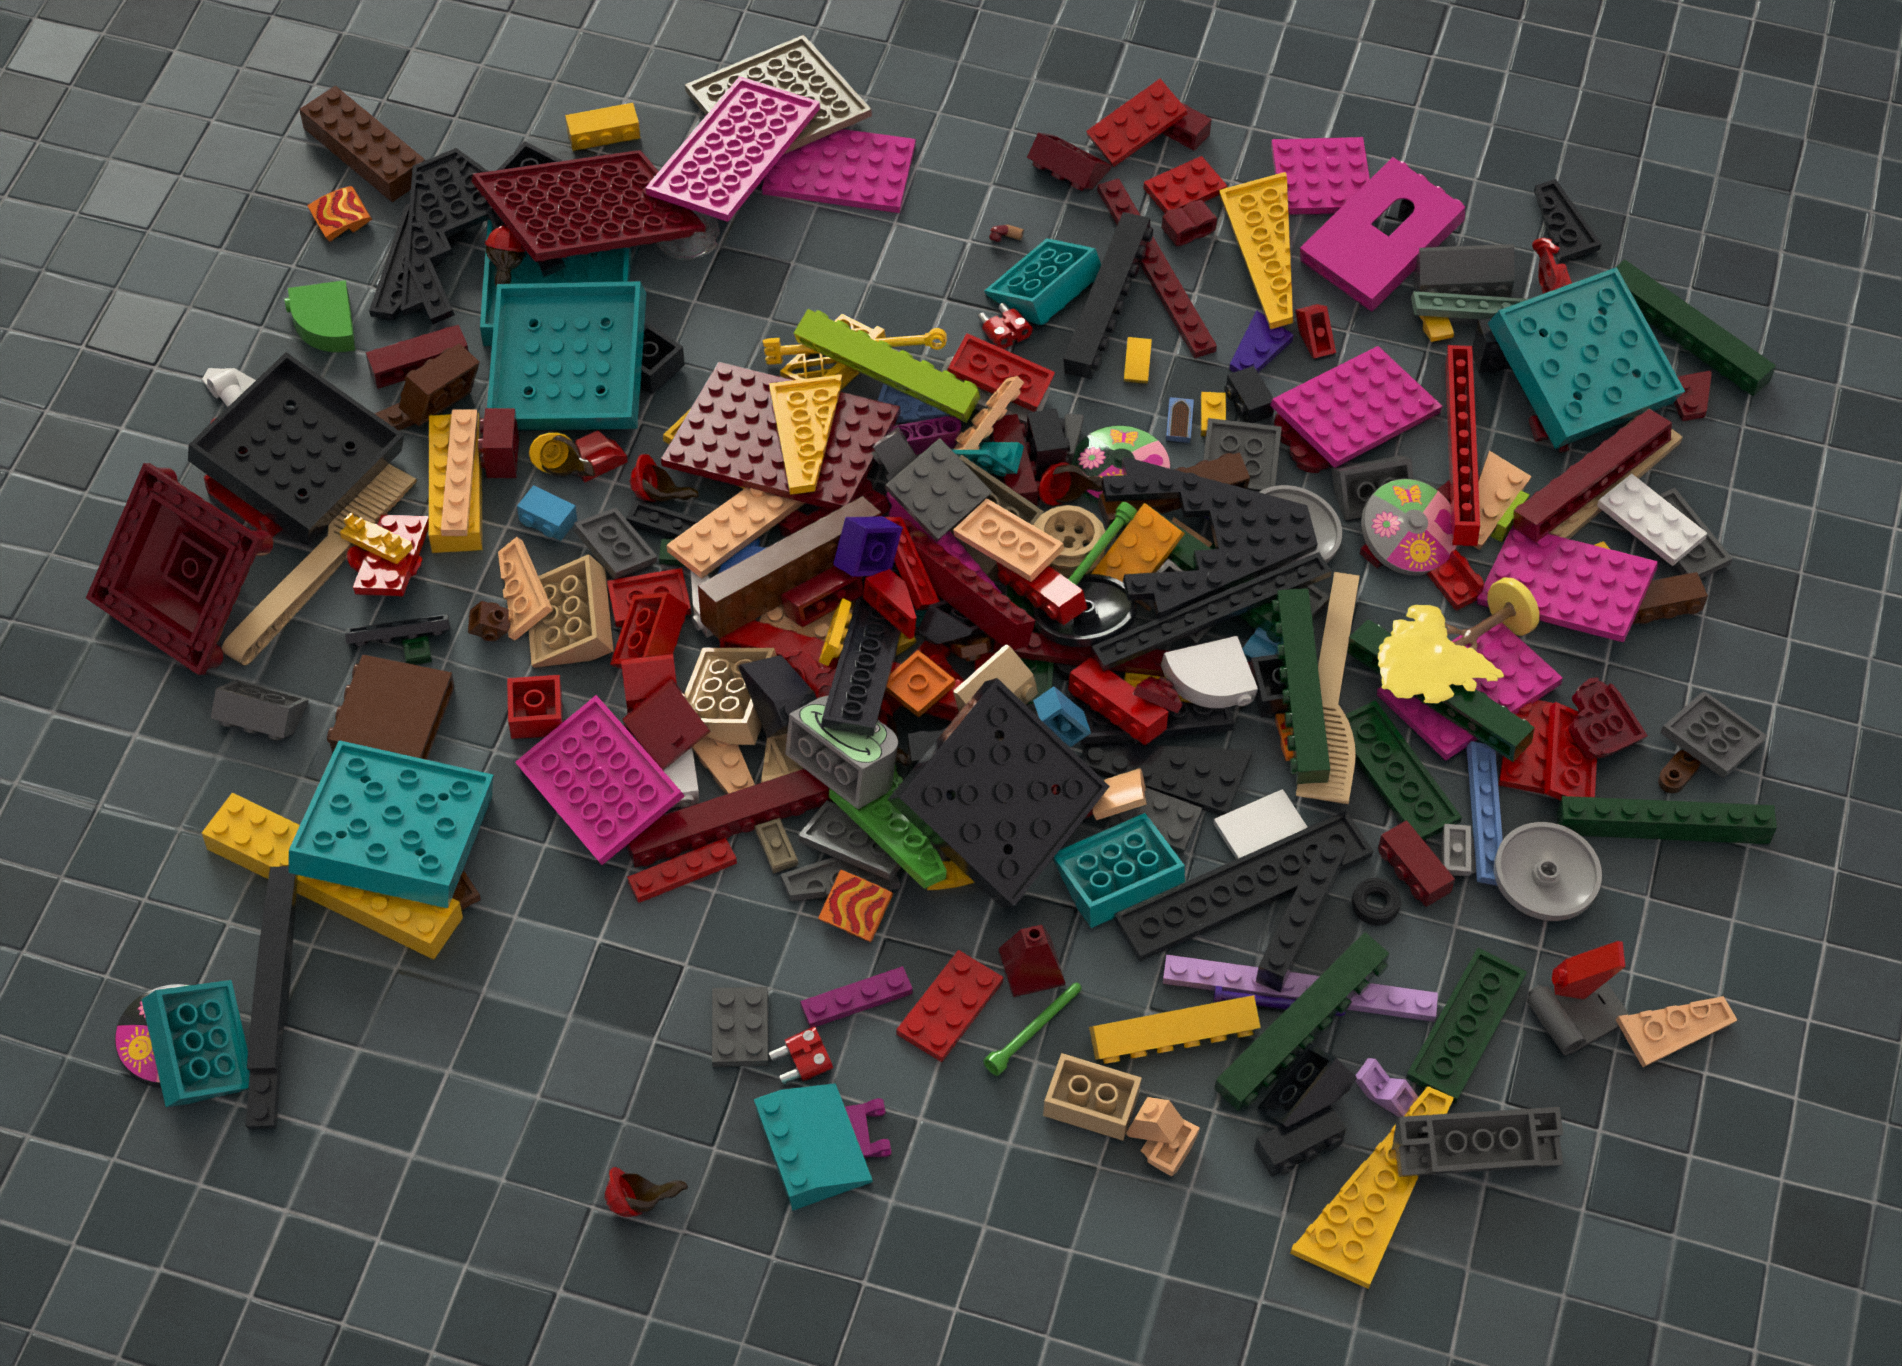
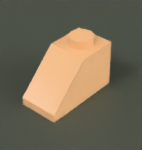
[1126,1097,1184,1144]

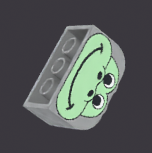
[785,696,898,809]

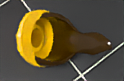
[529,433,595,477]

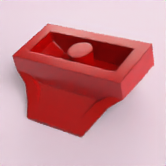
[575,430,628,483]

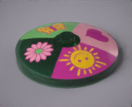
[1072,426,1170,505]

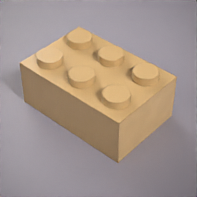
[1043,1053,1142,1141]

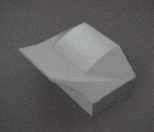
[1441,824,1476,876]

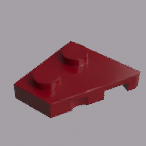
[1674,371,1712,421]
[1133,676,1182,714]

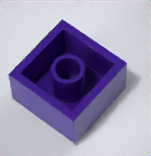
[833,516,903,577]

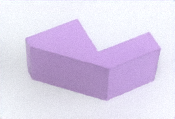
[1355,1058,1418,1117]

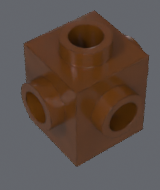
[468,601,510,641]

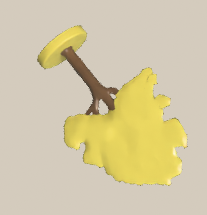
[1378,577,1540,703]

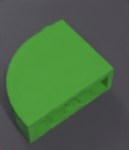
[285,280,356,352]

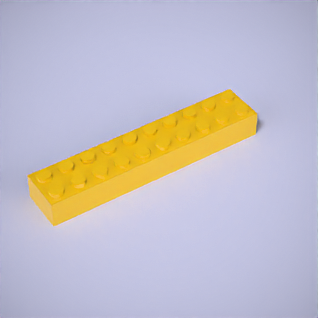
[202,793,463,960]

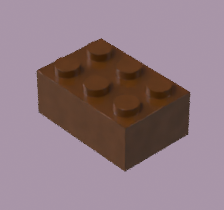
[398,343,480,426]

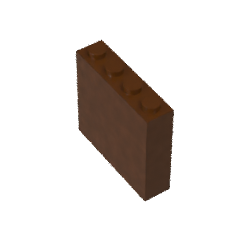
[327,654,455,760]

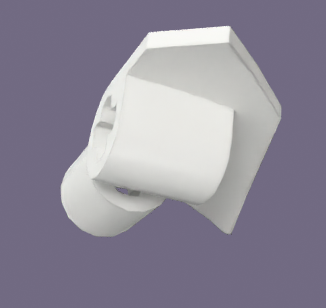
[202,368,256,407]

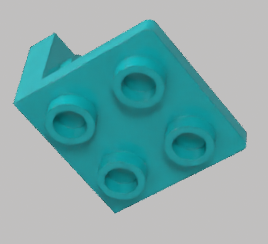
[952,442,1024,476]

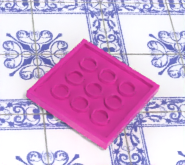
[1271,137,1370,215]

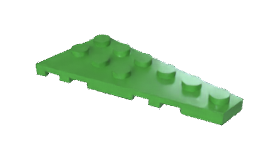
[829,765,947,889]

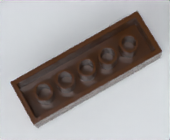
[299,85,425,202]

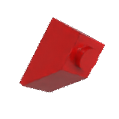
[1295,304,1336,359]

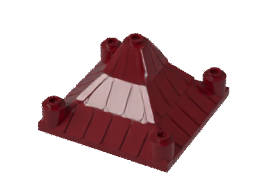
[86,463,273,675]

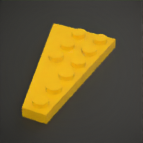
[769,374,843,495]

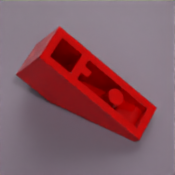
[863,569,916,639]
[1552,941,1625,999]

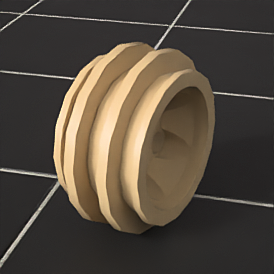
[1033,505,1105,578]

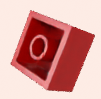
[507,675,563,739]

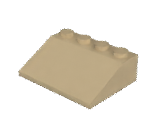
[529,554,613,668]
[685,648,777,745]

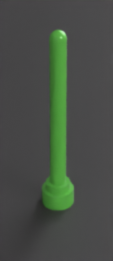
[1068,502,1137,585]
[983,982,1082,1076]

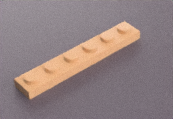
[441,409,478,536]

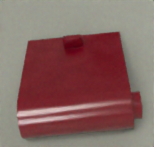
[622,679,711,771]

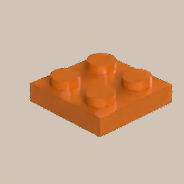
[886,650,956,717]

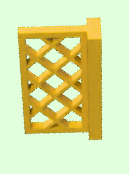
[780,314,886,391]

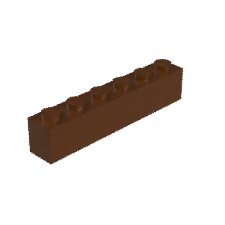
[1098,452,1250,529]

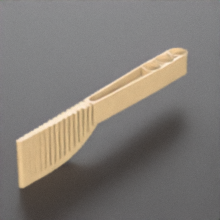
[222,464,417,666]
[1296,572,1360,804]

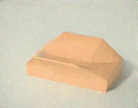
[1141,1119,1200,1176]

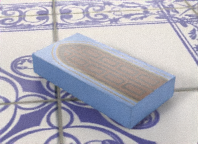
[1166,397,1194,443]

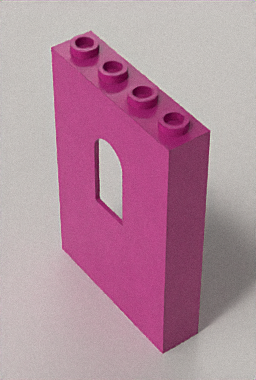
[1300,157,1465,312]

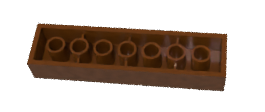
[698,496,881,639]

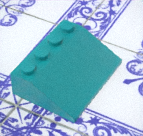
[984,238,1101,325]
[1053,813,1185,928]
[141,980,250,1107]
[754,1083,873,1211]

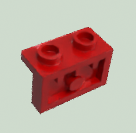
[1427,549,1484,611]

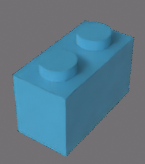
[517,485,577,541]
[1033,687,1091,747]

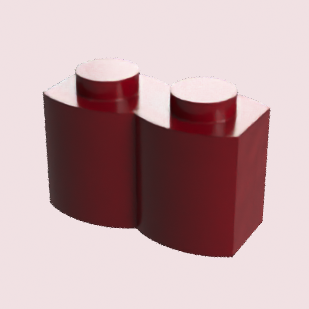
[1161,200,1217,246]

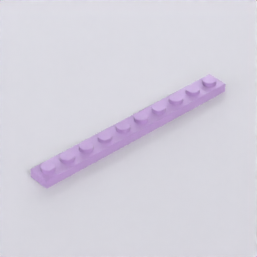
[1163,955,1438,1022]

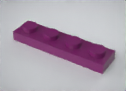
[800,966,913,1028]

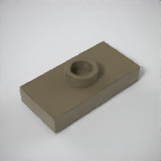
[755,818,798,874]

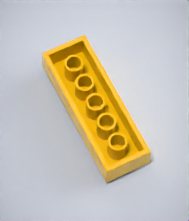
[429,413,483,553]

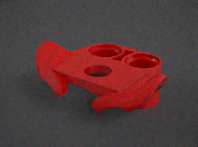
[1532,238,1572,294]

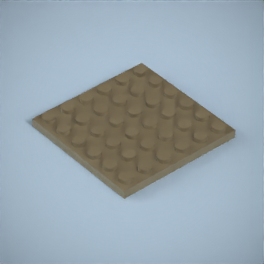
[685,35,872,154]

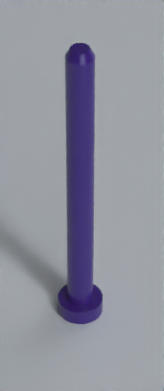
[1213,985,1345,1016]

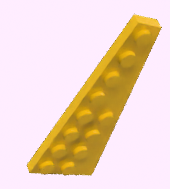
[1219,172,1293,329]
[1290,1087,1454,1289]

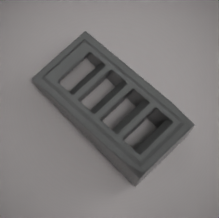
[1063,414,1084,465]

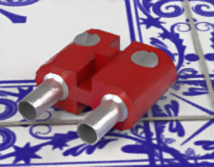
[978,303,1033,349]
[769,1026,834,1085]

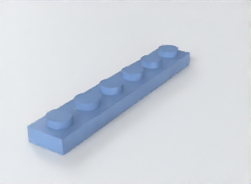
[1467,741,1503,886]

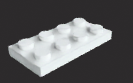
[1597,473,1707,566]

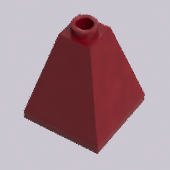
[998,925,1066,997]

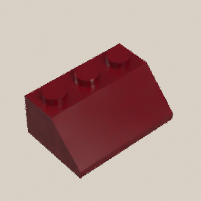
[1027,132,1112,191]

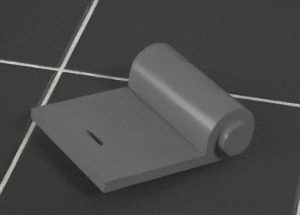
[1527,982,1630,1055]

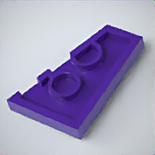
[1229,310,1294,373]

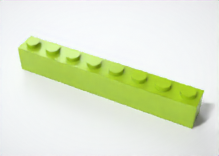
[794,309,980,423]

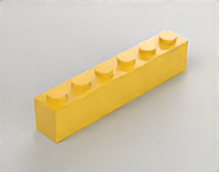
[1089,995,1261,1064]

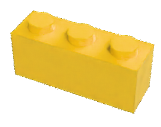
[565,103,640,151]

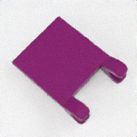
[845,1098,892,1158]

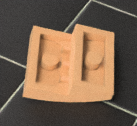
[1092,768,1147,820]

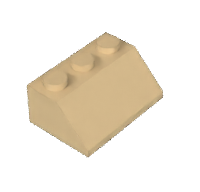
[953,645,1038,712]

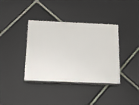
[1213,789,1308,859]

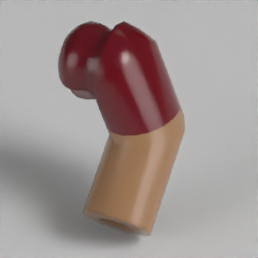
[989,225,1024,242]

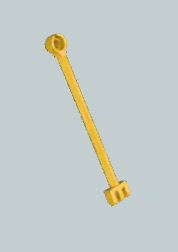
[763,328,947,365]

